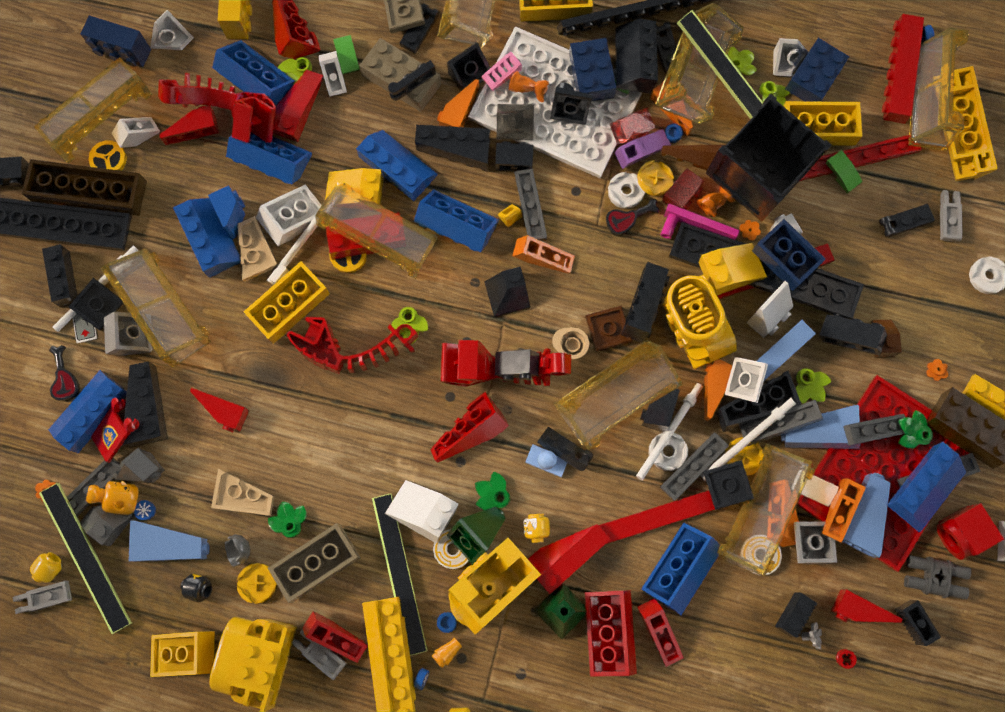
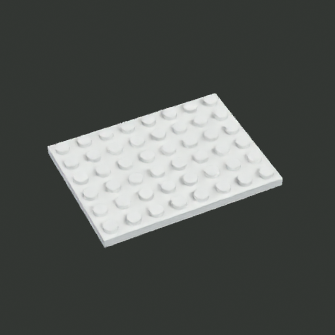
[468,27,642,178]

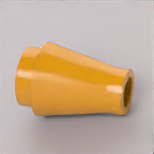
[432,638,462,668]

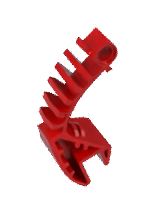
[158,73,276,143]
[287,317,419,374]
[441,340,571,387]

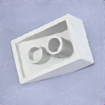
[256,185,321,246]
[747,281,793,338]
[385,480,458,544]

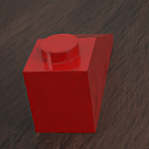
[159,106,219,145]
[190,388,249,433]
[831,589,903,623]
[637,598,684,667]
[302,611,368,663]

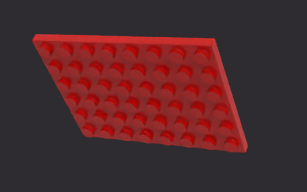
[794,375,969,572]

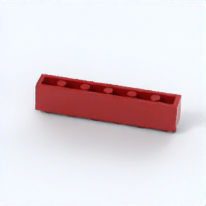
[882,14,924,124]

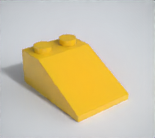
[325,168,384,213]
[699,243,767,295]
[150,631,215,677]

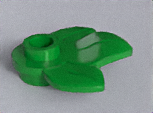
[898,410,933,448]
[475,472,510,510]
[268,501,307,538]

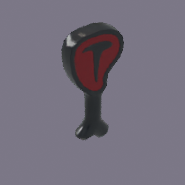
[606,199,659,236]
[49,345,80,401]

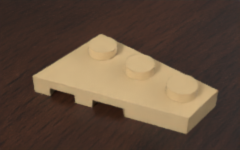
[238,216,278,282]
[211,469,274,516]

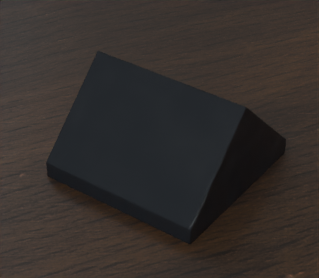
[447,42,490,91]

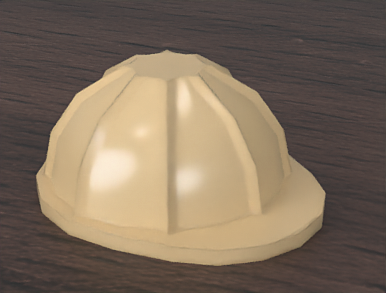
[552,327,589,360]

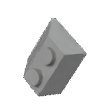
[104,311,152,356]
[794,522,837,565]

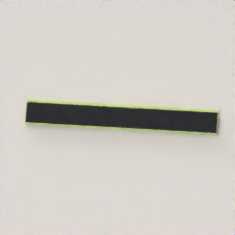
[677,10,763,119]
[39,483,132,634]
[372,494,428,656]

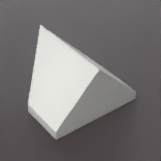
[150,10,194,50]
[773,38,808,76]

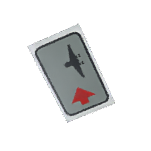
[73,314,97,343]

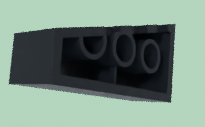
[415,124,490,172]
[621,262,670,343]
[122,361,168,448]
[717,370,802,432]

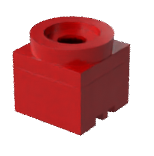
[937,503,1004,560]

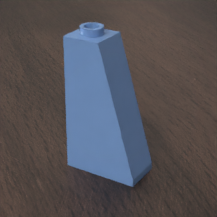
[757,320,816,380]
[781,405,860,449]
[842,473,890,558]
[129,521,210,562]

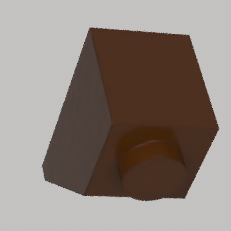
[871,319,902,358]

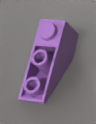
[615,129,671,169]

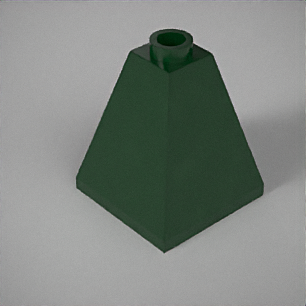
[447,507,506,565]
[534,583,586,639]

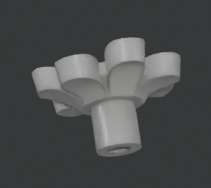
[802,622,822,650]

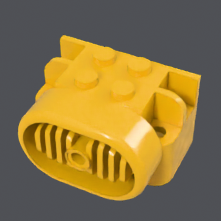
[662,275,737,369]
[448,538,541,635]
[209,617,297,712]

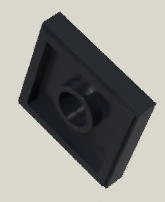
[69,278,125,331]
[703,460,755,510]

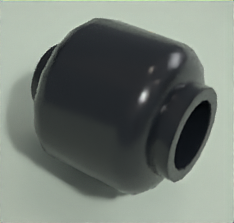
[180,574,212,603]

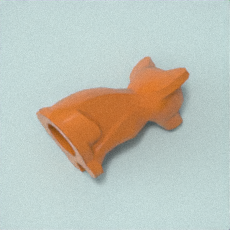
[508,71,549,102]
[697,186,735,217]

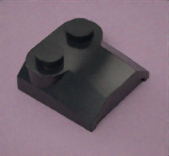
[550,83,593,125]

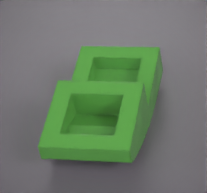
[333,35,360,74]
[826,150,862,193]

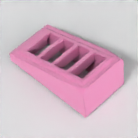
[482,52,522,91]

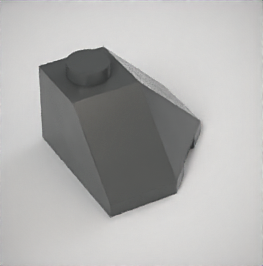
[113,448,165,483]
[80,505,135,546]

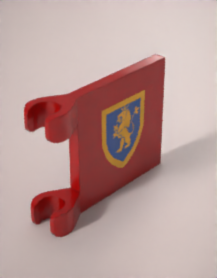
[91,398,139,463]

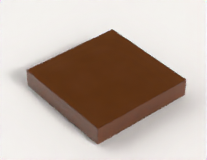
[585,305,633,352]

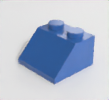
[208,185,246,239]

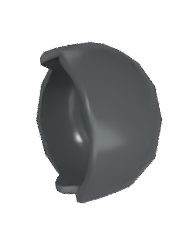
[225,534,251,567]

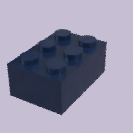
[80,15,151,67]
[785,37,850,102]
[569,38,616,102]
[752,219,826,291]

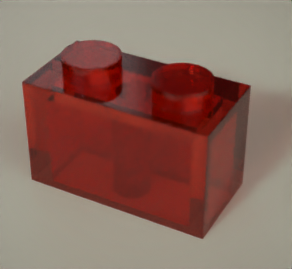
[609,108,655,144]
[662,168,704,210]

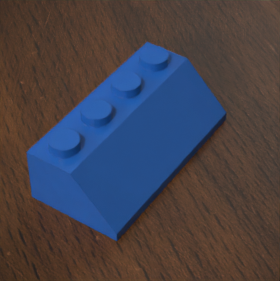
[212,40,295,105]
[356,130,438,201]
[226,132,312,184]
[414,189,499,252]
[173,198,241,278]
[48,370,127,453]
[887,442,966,532]
[641,523,724,615]

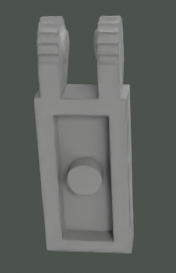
[940,190,962,242]
[13,581,72,614]
[292,629,347,680]

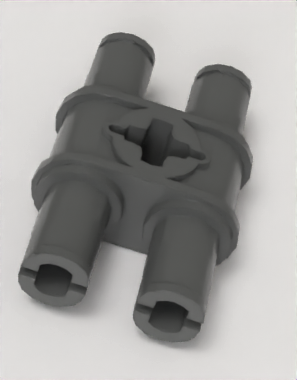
[904,555,971,599]

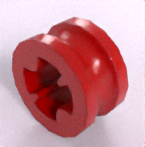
[836,649,857,669]

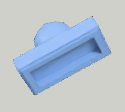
[525,444,567,477]

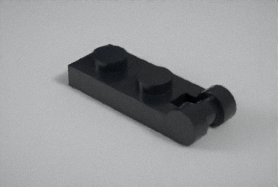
[400,3,440,54]
[656,22,683,74]
[388,60,436,101]
[879,204,935,238]
[537,427,593,471]

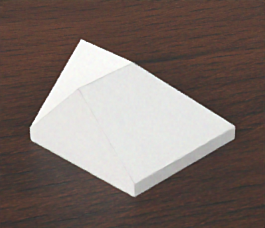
[725,357,768,403]

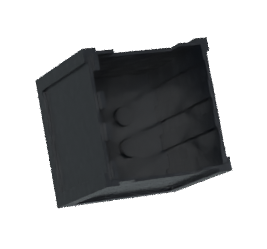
[706,94,831,222]

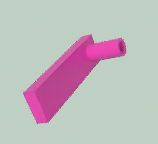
[660,204,740,240]

